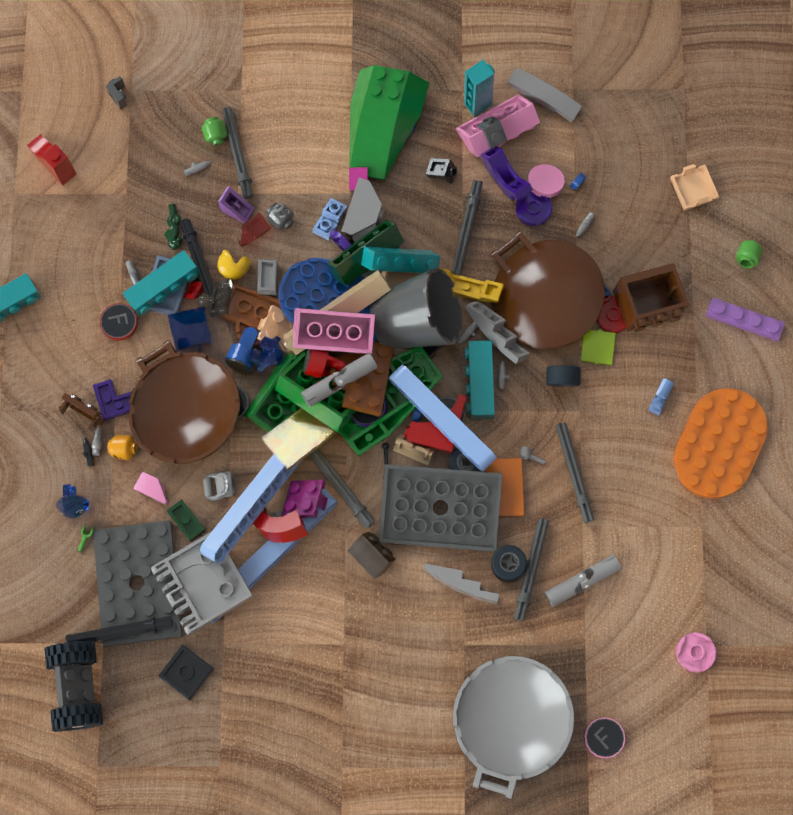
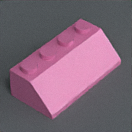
[456,94,540,157]
[293,308,375,354]

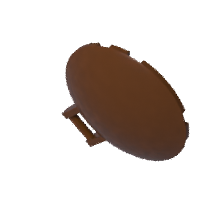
[490,230,605,350]
[128,340,240,464]

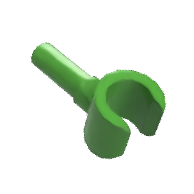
[78,523,95,552]

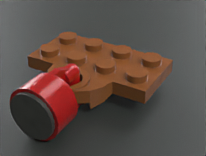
[303,342,393,417]

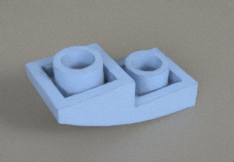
[312,198,347,241]

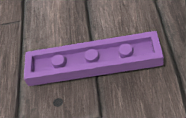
[705,297,785,342]

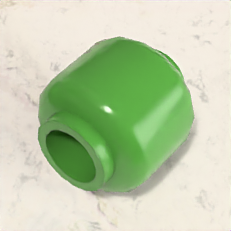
[202,117,228,146]
[736,240,763,269]

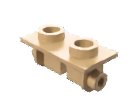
[393,434,435,466]

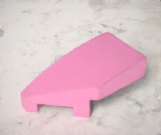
[133,472,169,506]

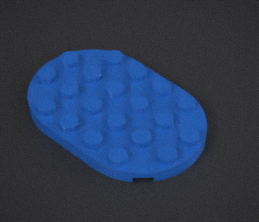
[279,258,377,342]

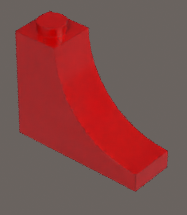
[27,134,76,186]
[404,394,466,455]

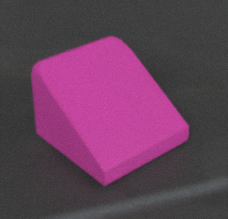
[349,167,368,191]

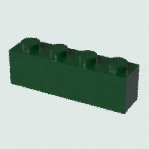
[327,220,405,285]

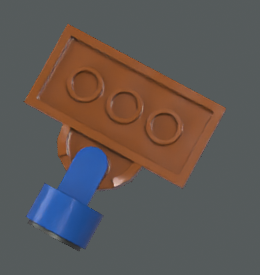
[219,283,282,373]

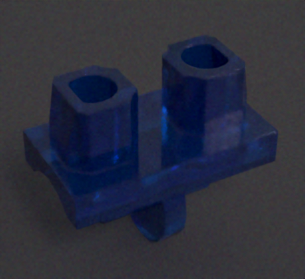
[250,336,284,373]

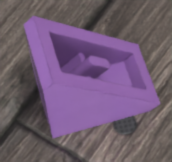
[218,186,255,223]

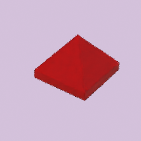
[184,281,203,299]

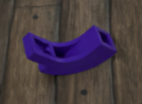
[480,146,533,201]

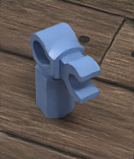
[648,378,674,416]

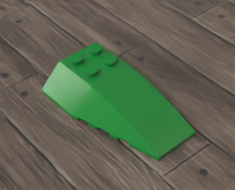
[349,65,430,181]
[339,347,443,457]

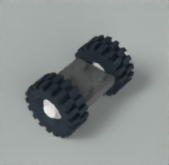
[44,641,103,732]

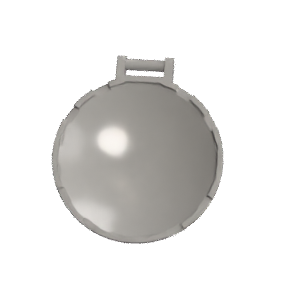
[453,656,574,799]

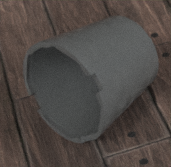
[370,268,463,349]

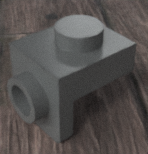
[478,117,507,149]

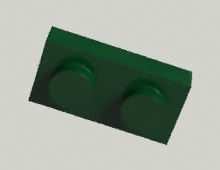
[167,499,206,542]

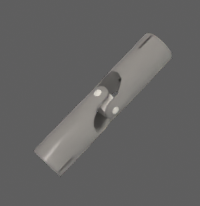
[301,353,377,408]
[544,554,622,608]

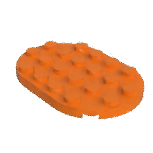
[673,388,768,499]

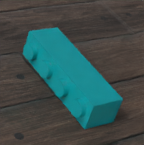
[464,59,495,117]
[361,246,441,273]
[122,250,200,316]
[0,273,41,322]
[465,341,494,420]

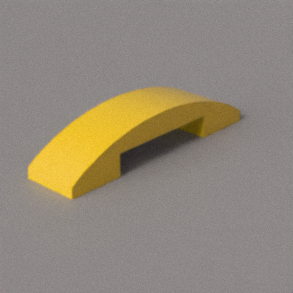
[439,268,504,302]

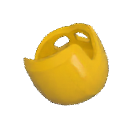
[217,250,251,280]

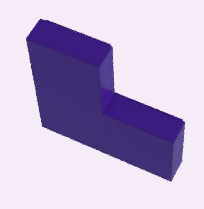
[93,379,132,421]

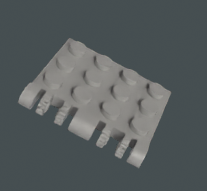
[151,531,253,636]

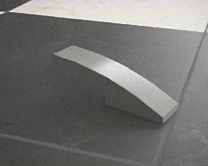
[507,68,582,122]
[465,300,529,364]
[423,563,499,604]

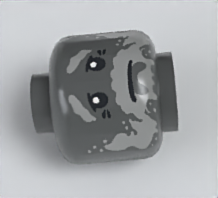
[266,202,294,230]

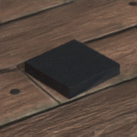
[158,644,214,700]

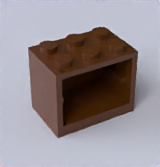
[613,263,690,332]

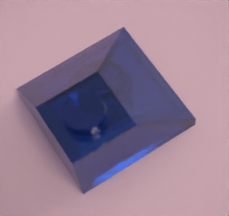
[168,306,213,352]

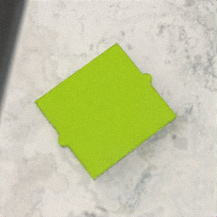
[581,329,616,366]

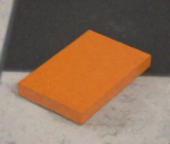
[484,458,524,517]

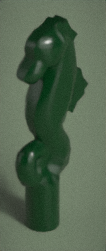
[164,204,183,250]

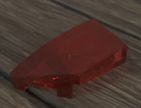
[239,213,272,247]

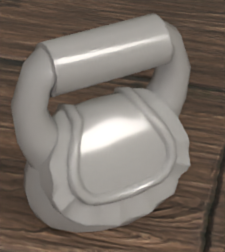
[203,471,236,501]

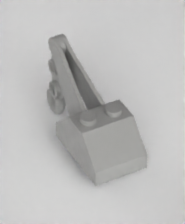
[323,178,384,278]

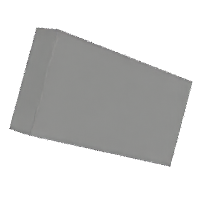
[257,259,277,295]

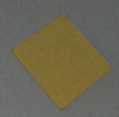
[261,408,335,470]

